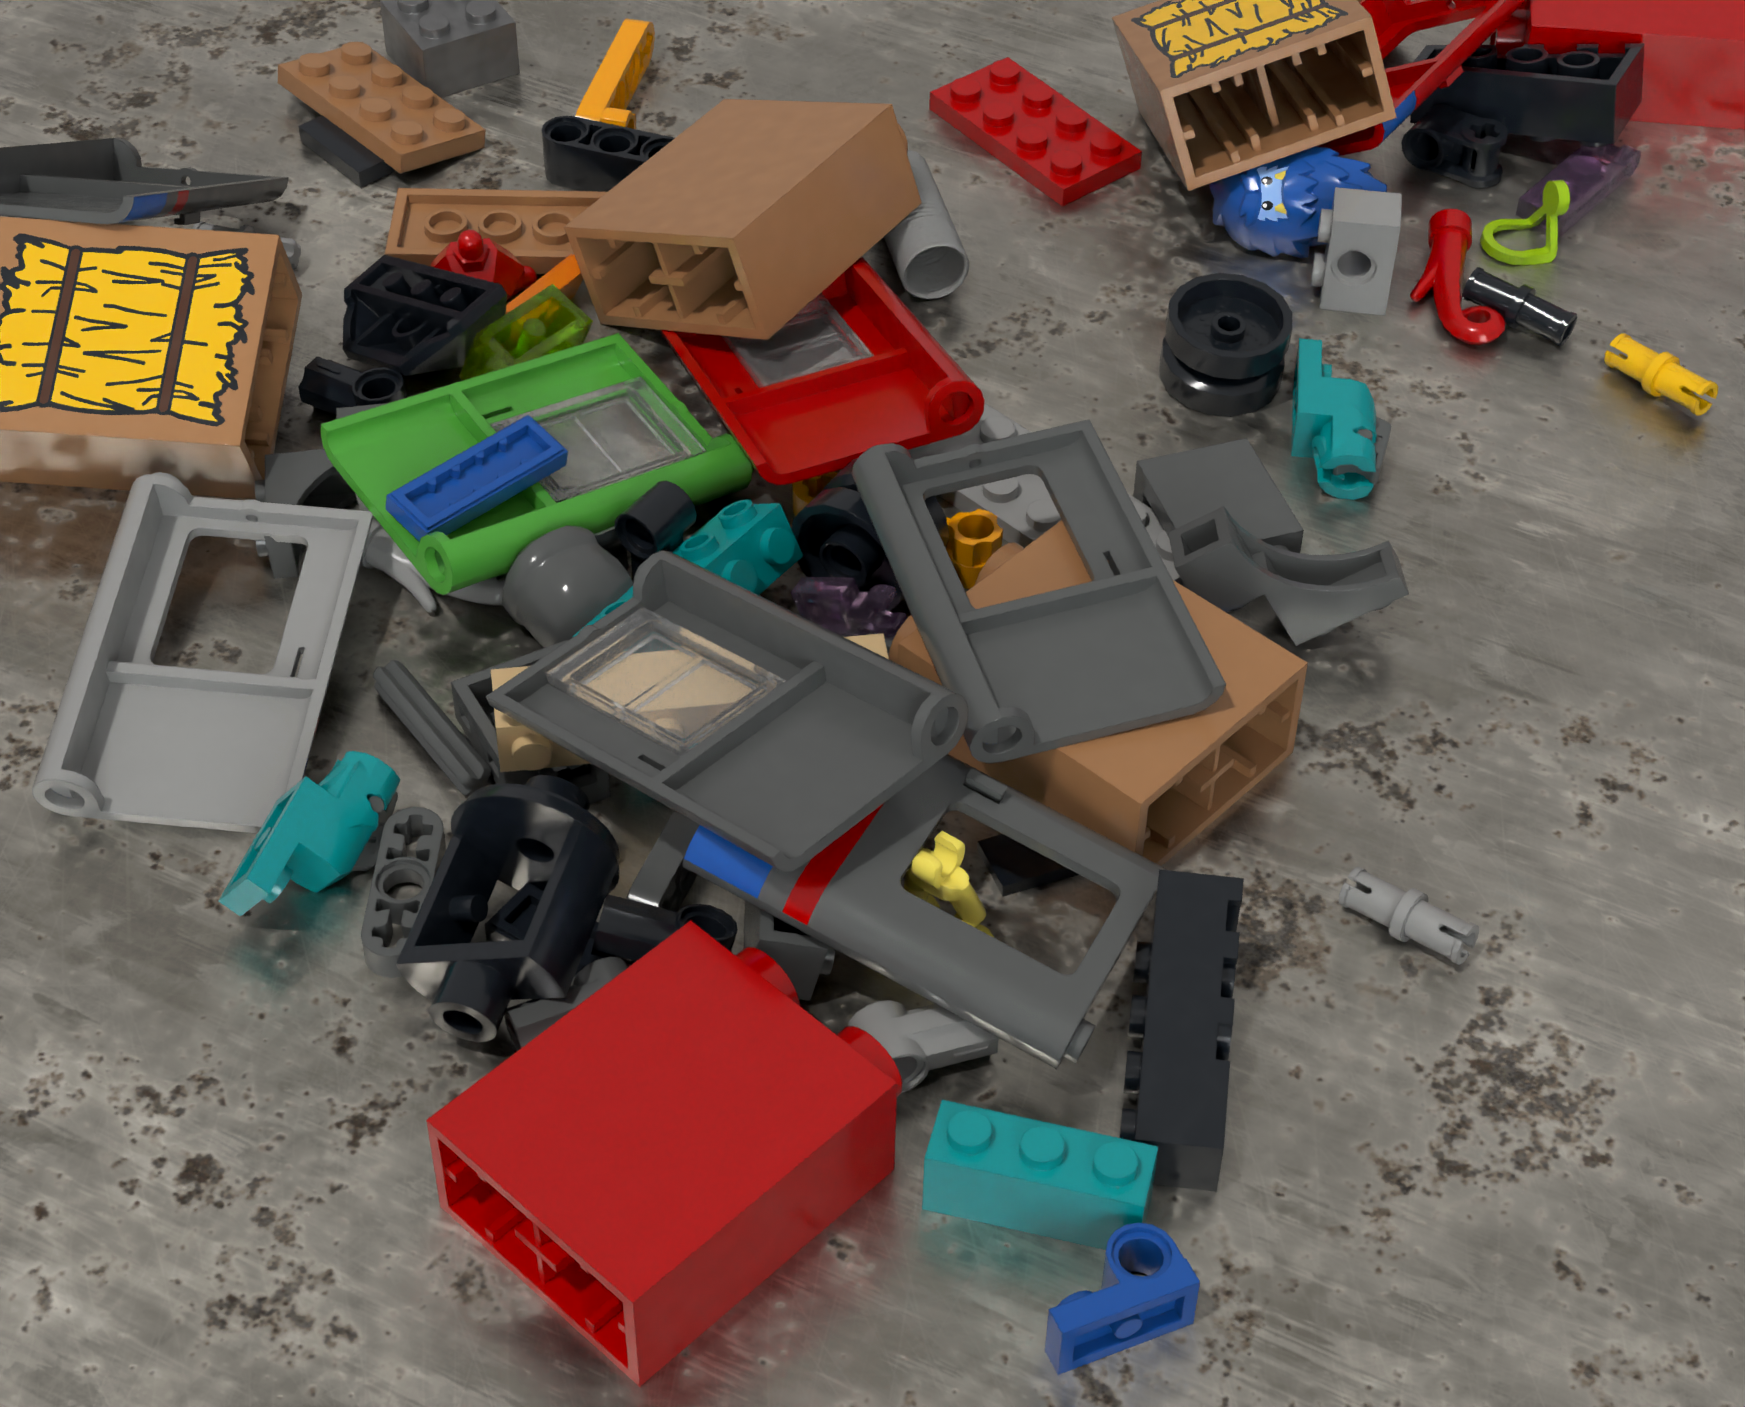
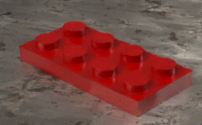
[929,57,1142,207]

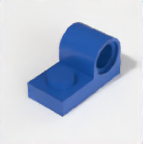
[1045,1222,1200,1375]

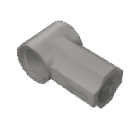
[848,1000,999,1093]

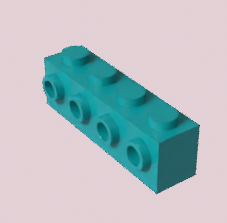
[572,500,803,658]

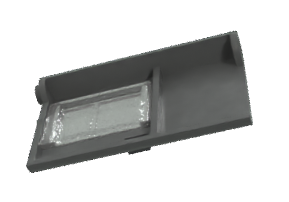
[485,551,968,872]

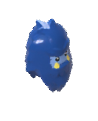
[1210,147,1387,258]

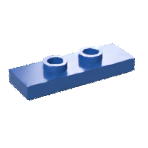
[386,415,568,542]

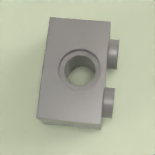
[1311,187,1402,316]

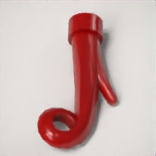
[1410,209,1506,345]

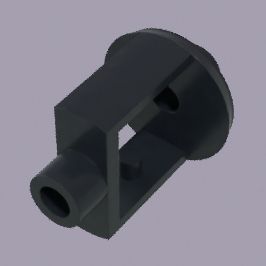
[396,775,620,1042]

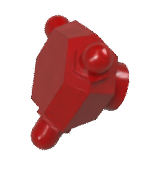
[430,229,537,300]

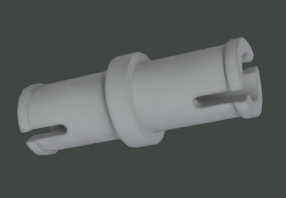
[1339,866,1479,965]

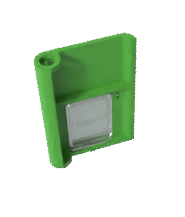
[321,333,754,595]

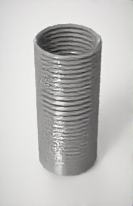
[884,150,970,300]

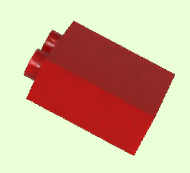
[1489,0,1745,130]
[426,920,902,1387]

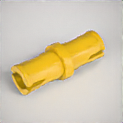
[1604,333,1718,416]

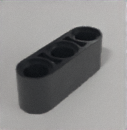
[541,116,675,192]

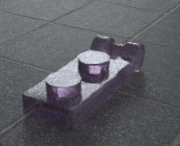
[1516,144,1641,237]

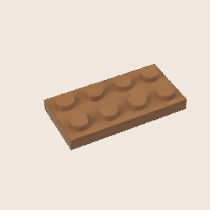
[278,42,486,174]
[385,188,607,274]

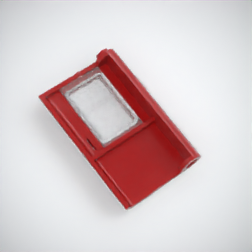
[660,257,985,485]

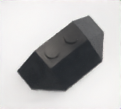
[342,255,507,376]

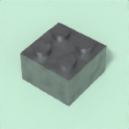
[380,0,520,98]

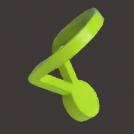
[1480,180,1570,266]

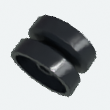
[1159,273,1292,417]
[791,458,950,616]

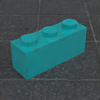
[922,1100,1158,1250]

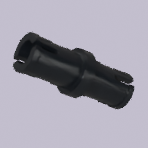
[1462,267,1578,347]

